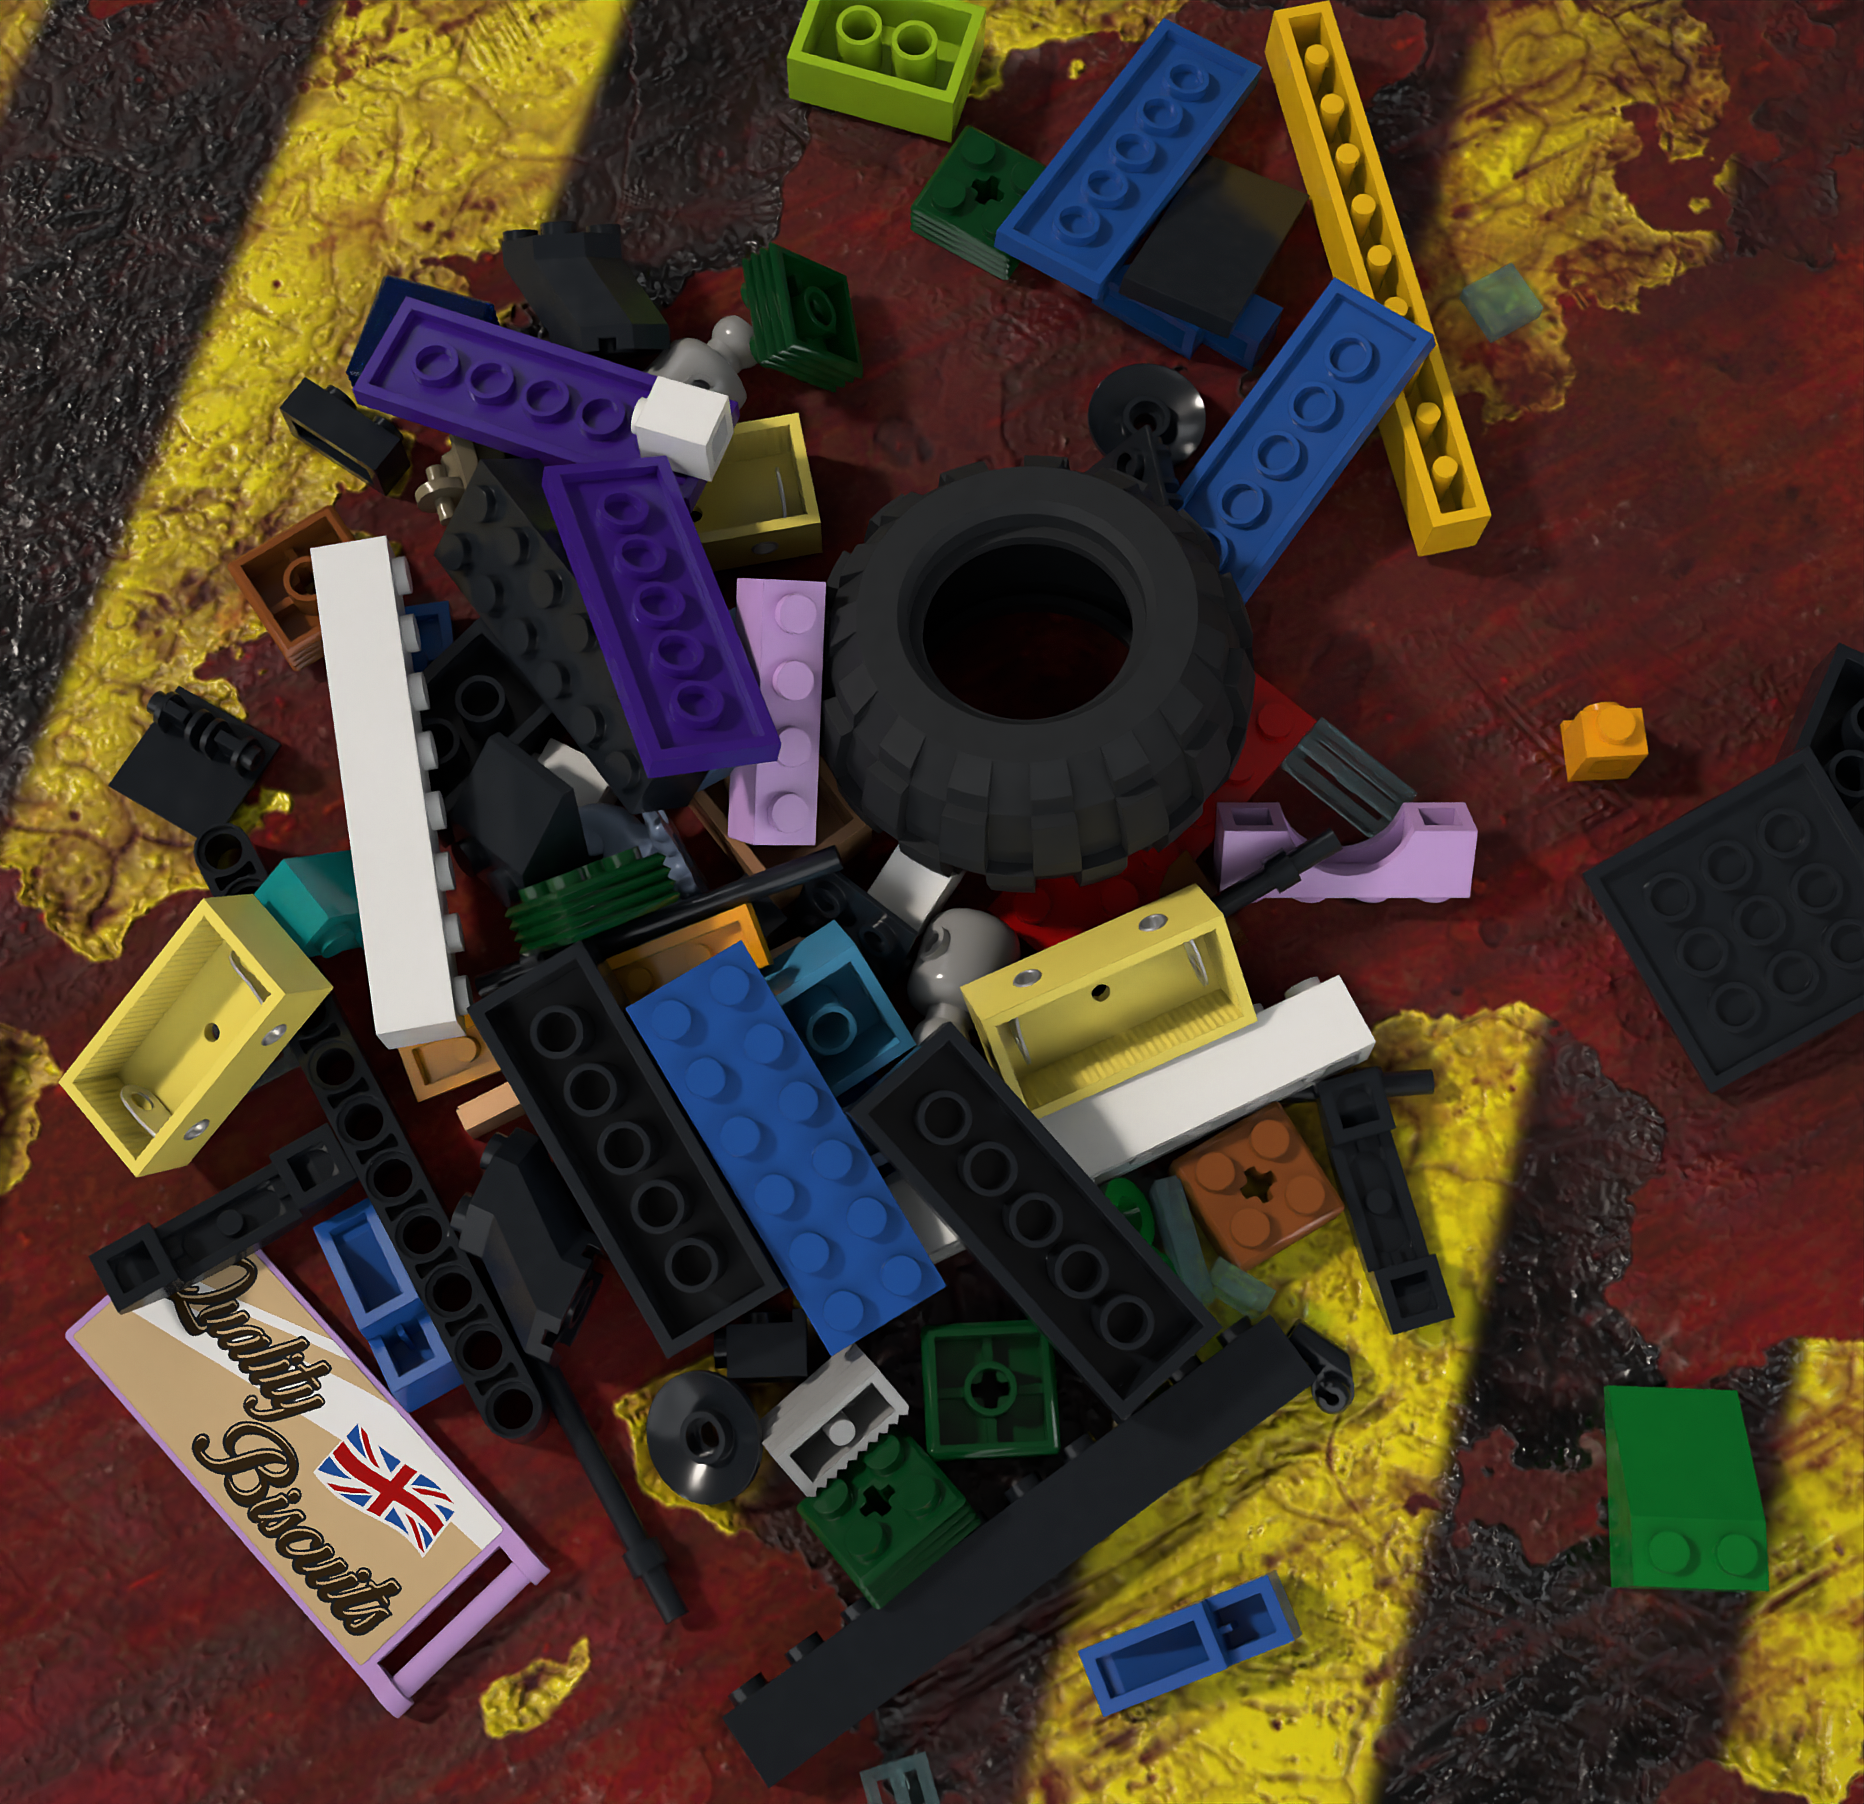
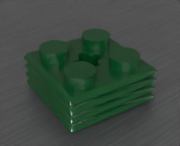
[910,125,1047,280]
[740,242,863,393]
[505,846,681,957]
[920,1320,1061,1463]
[796,1423,980,1609]

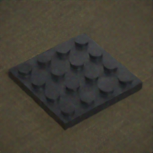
[1579,745,1864,1093]

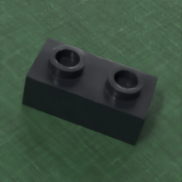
[279,377,411,496]

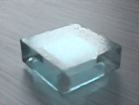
[1459,263,1544,343]
[1200,1256,1276,1319]

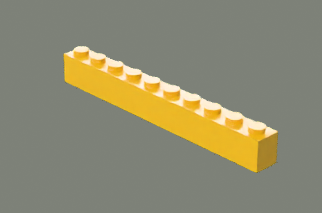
[1264,0,1491,557]

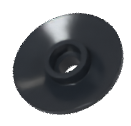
[1087,363,1206,469]
[646,1370,763,1505]

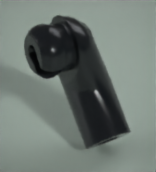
[1286,1318,1354,1414]

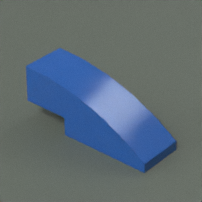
[1092,265,1283,371]
[313,1198,464,1414]
[1078,1570,1302,1717]

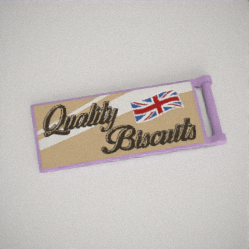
[65,1249,551,1718]

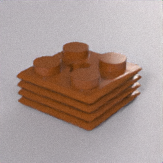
[227,505,356,671]
[1167,1101,1345,1278]

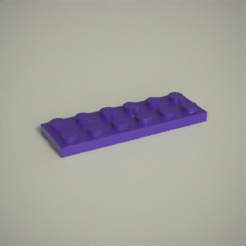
[352,296,740,513]
[542,456,782,779]

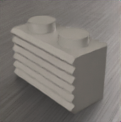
[760,1343,909,1497]

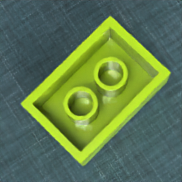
[787,0,986,143]

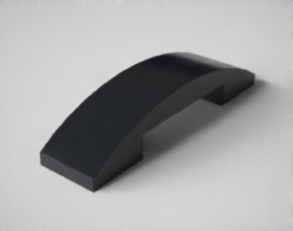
[1314,1066,1455,1335]
[89,1123,359,1315]

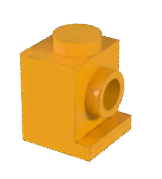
[1560,702,1648,782]

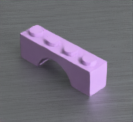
[728,578,826,845]
[1212,802,1478,903]

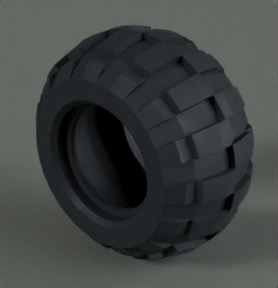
[819,455,1256,893]

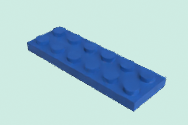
[994,18,1263,301]
[1175,277,1436,605]
[625,940,946,1356]

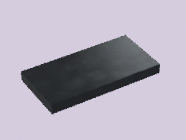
[1119,153,1310,339]

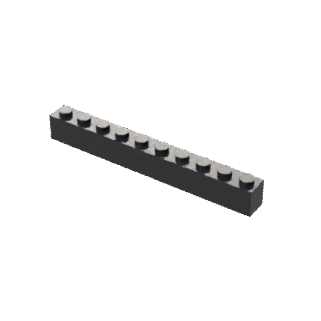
[722,1314,1319,1788]

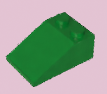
[1604,1385,1770,1593]

